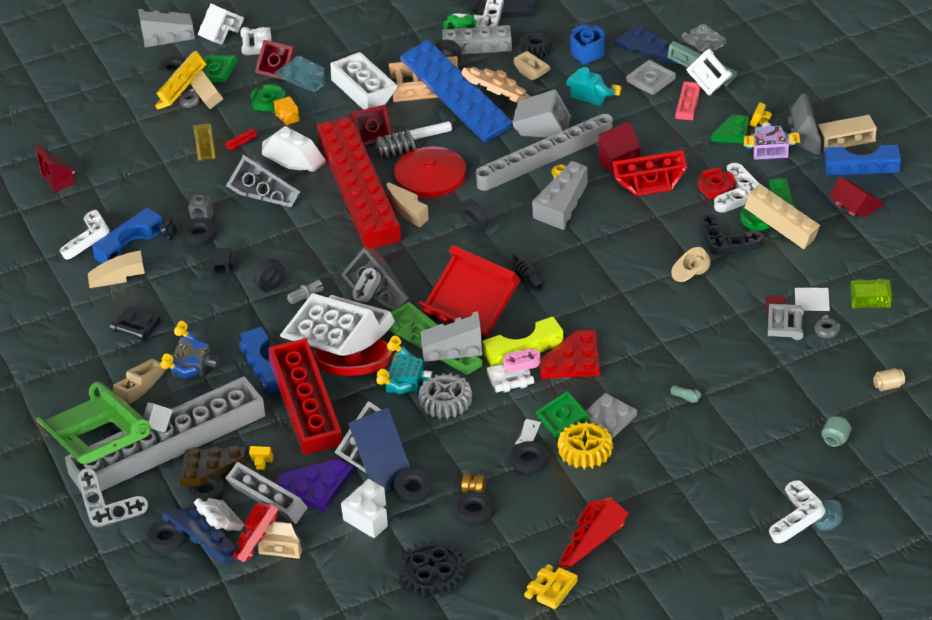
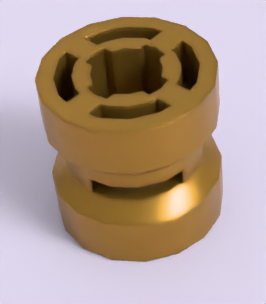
[462,473,486,493]

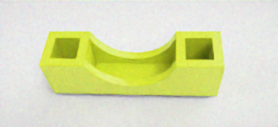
[482,317,563,367]

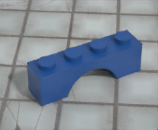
[824,145,901,175]
[92,208,163,264]
[239,327,280,396]

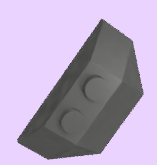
[787,93,821,155]

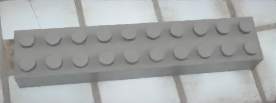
[65,376,265,498]

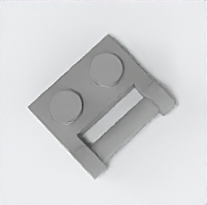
[768,304,804,340]

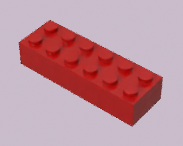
[269,338,342,455]

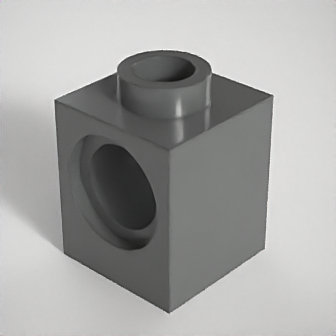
[189,194,214,220]

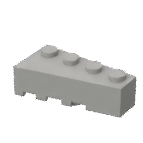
[532,161,588,230]

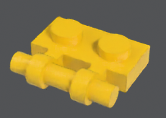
[524,564,578,609]

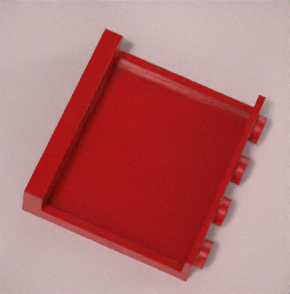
[419,245,521,339]

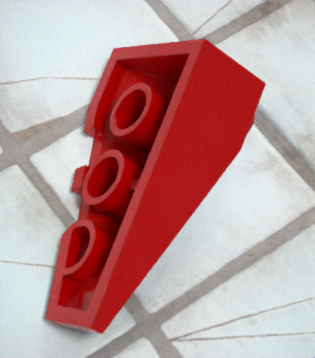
[558,498,629,568]

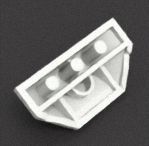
[262,126,326,172]

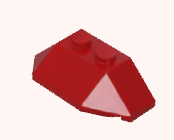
[612,150,687,196]

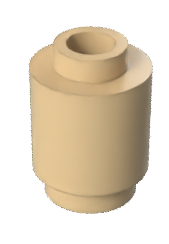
[873,368,905,391]

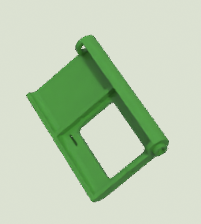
[35,381,151,464]

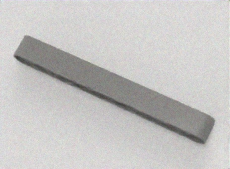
[476,114,613,191]

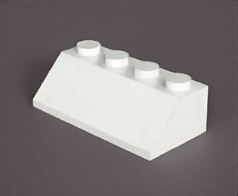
[331,52,397,109]

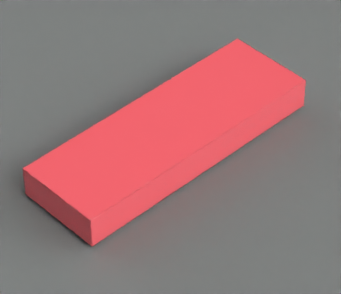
[675,82,701,120]

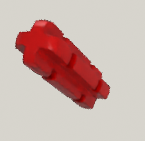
[225,129,257,151]

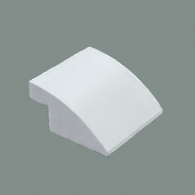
[280,293,395,355]

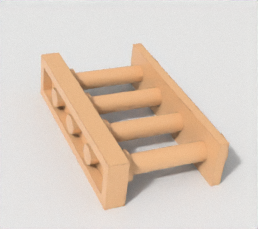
[389,56,458,102]

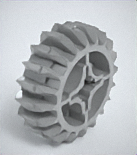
[418,373,472,420]

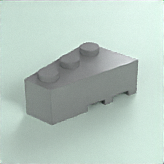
[138,9,195,47]
[335,401,381,474]

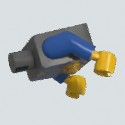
[161,321,219,379]

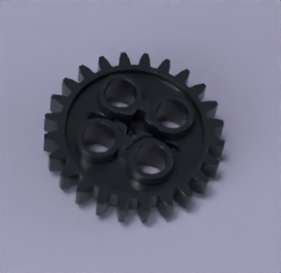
[397,540,467,598]

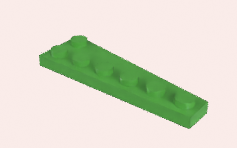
[388,302,482,375]

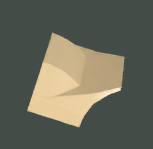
[514,51,550,80]
[258,521,302,559]

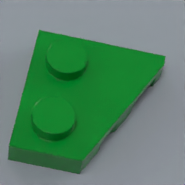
[711,115,749,144]

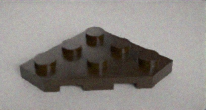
[179,446,246,487]

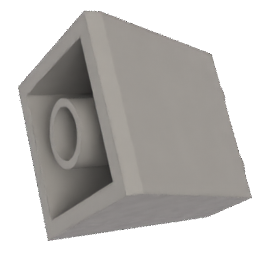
[513,89,571,137]

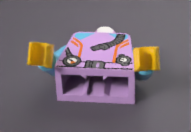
[744,123,800,160]

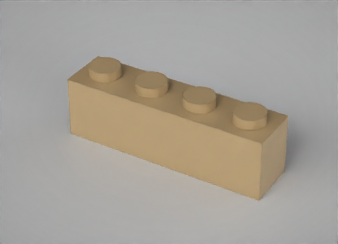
[744,184,820,249]

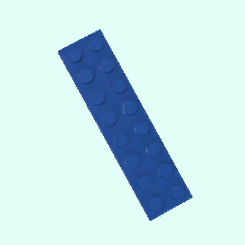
[400,39,513,143]

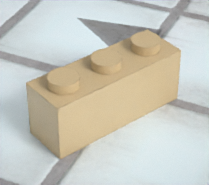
[818,115,876,151]

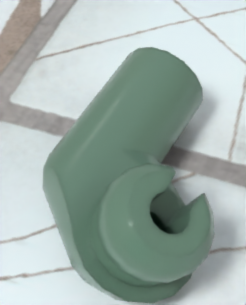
[671,385,701,403]

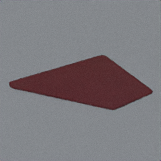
[765,296,786,318]

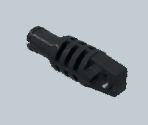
[512,252,545,292]

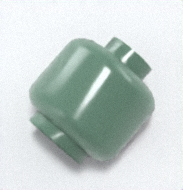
[822,416,851,447]

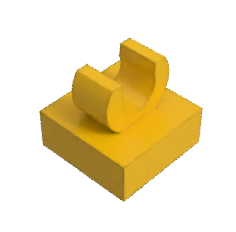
[749,102,772,128]
[249,446,273,470]

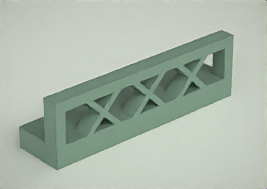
[667,41,738,87]

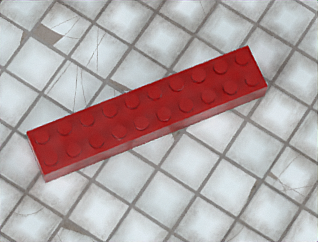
[317,117,401,249]

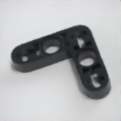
[700,214,763,256]

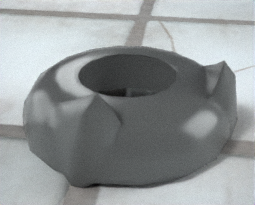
[179,88,201,108]
[814,315,840,338]

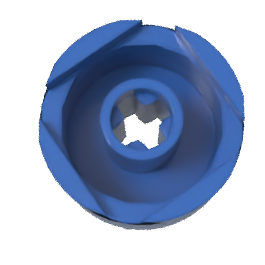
[570,25,605,64]

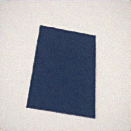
[348,408,414,492]

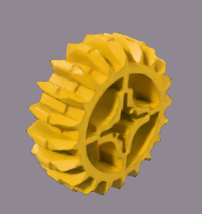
[558,421,613,469]

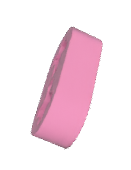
[503,349,540,372]

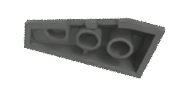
[226,155,301,207]
[341,247,410,311]

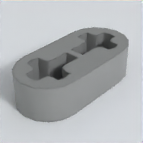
[353,268,381,303]

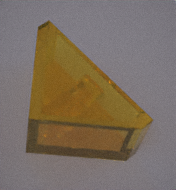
[193,123,216,161]

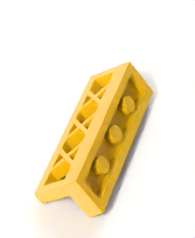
[155,51,206,109]

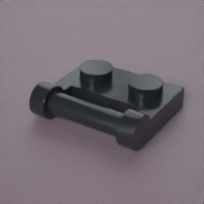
[110,306,161,341]

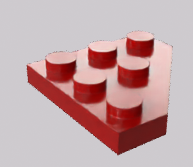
[540,330,600,379]
[233,503,278,562]

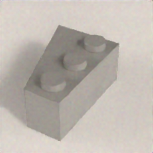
[421,311,482,362]

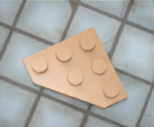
[461,67,530,102]

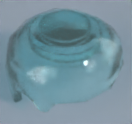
[812,500,843,531]

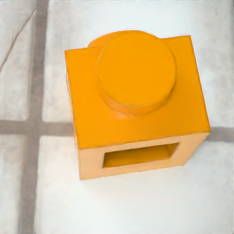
[274,96,299,125]

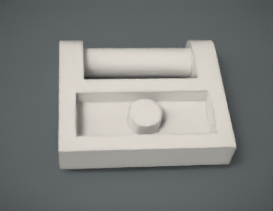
[240,27,272,55]
[686,49,733,96]

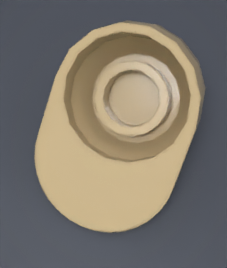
[671,247,711,282]

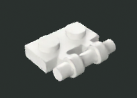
[487,362,534,393]
[194,498,244,531]

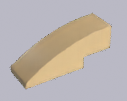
[190,70,223,109]
[386,182,429,227]
[88,250,144,288]
[113,359,166,404]

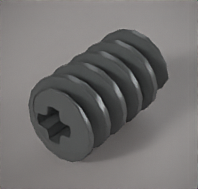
[376,130,415,159]

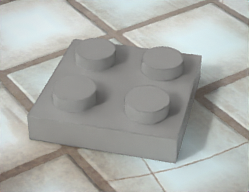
[626,60,676,95]
[584,393,637,438]

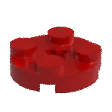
[698,168,735,199]

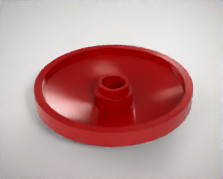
[394,146,466,198]
[314,339,392,375]

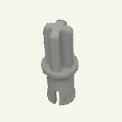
[287,280,323,304]

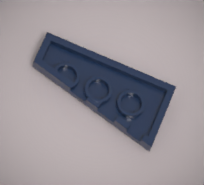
[614,25,679,65]
[162,506,238,564]

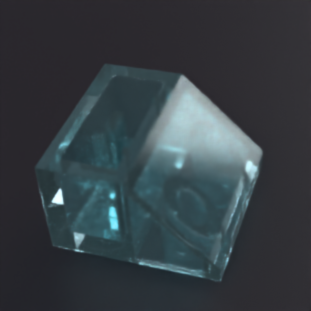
[275,55,325,92]

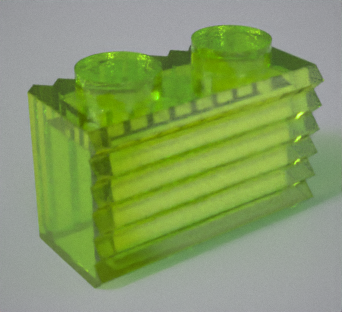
[850,279,892,309]

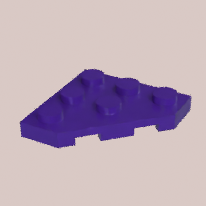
[274,459,354,511]

